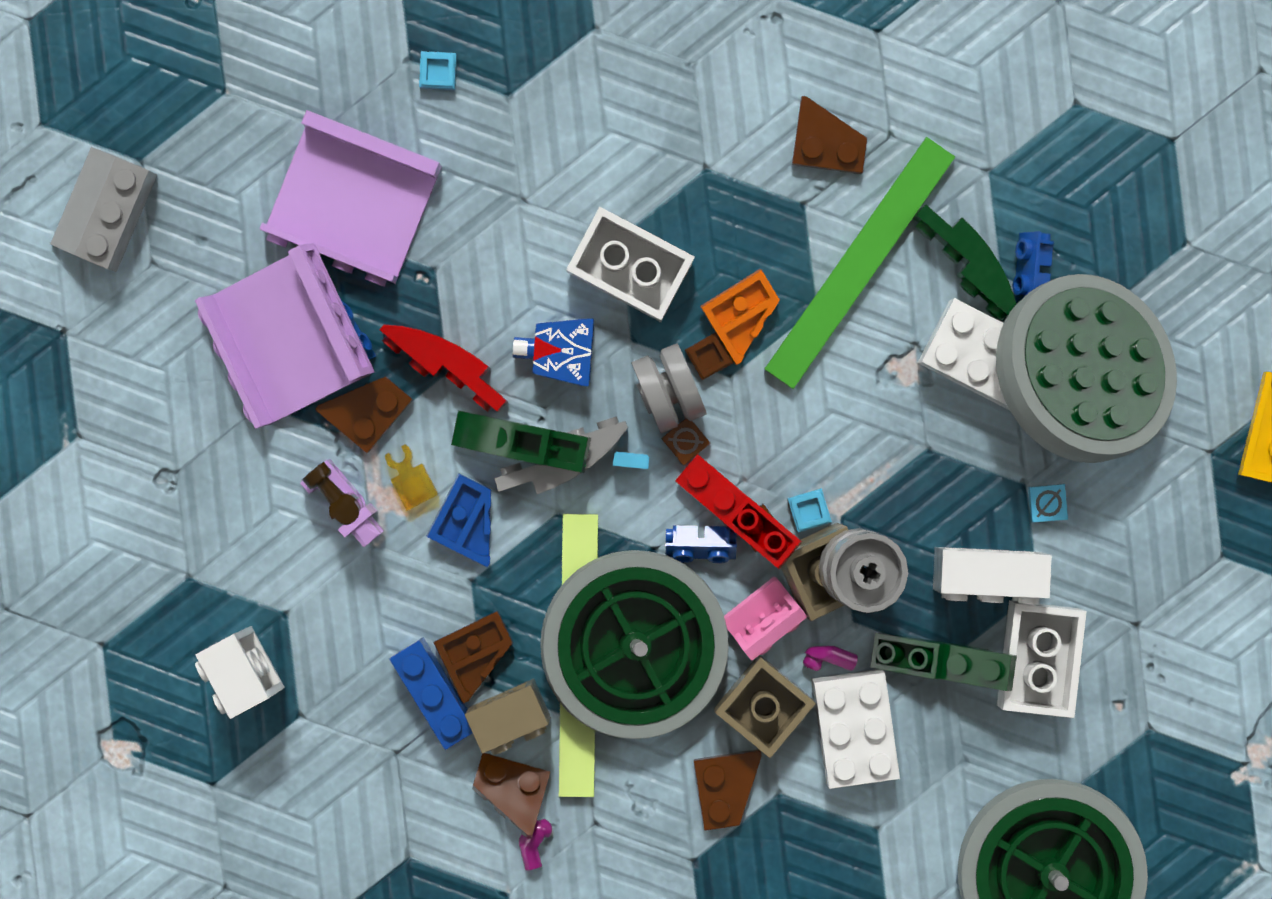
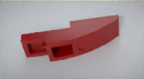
[379,324,508,412]
[675,454,802,569]

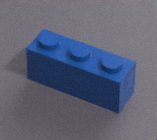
[389,637,473,750]

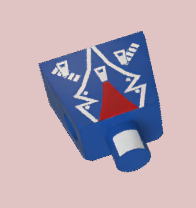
[513,318,594,387]

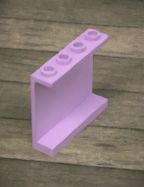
[260,110,442,287]
[195,243,375,429]

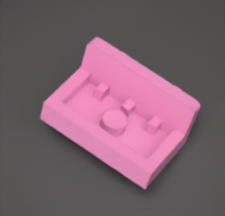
[724,577,808,661]

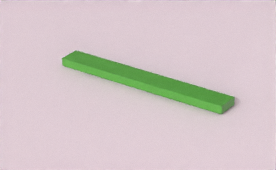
[764,137,955,389]

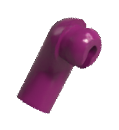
[803,646,858,671]
[519,819,552,871]

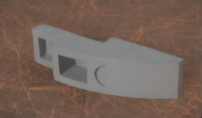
[494,416,628,494]

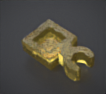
[385,444,439,511]

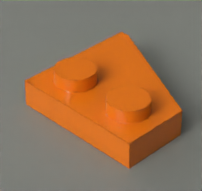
[700,269,780,365]

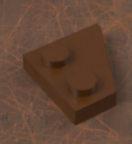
[792,96,867,174]
[315,376,414,453]
[434,611,513,703]
[694,749,762,831]
[472,753,550,839]

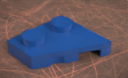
[426,473,491,567]

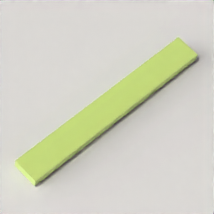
[559,514,598,797]

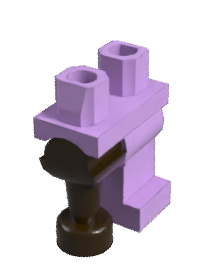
[300,459,384,547]

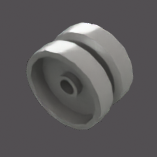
[631,343,707,433]
[819,528,908,613]

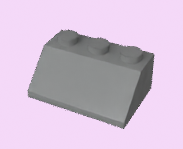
[50,147,157,272]

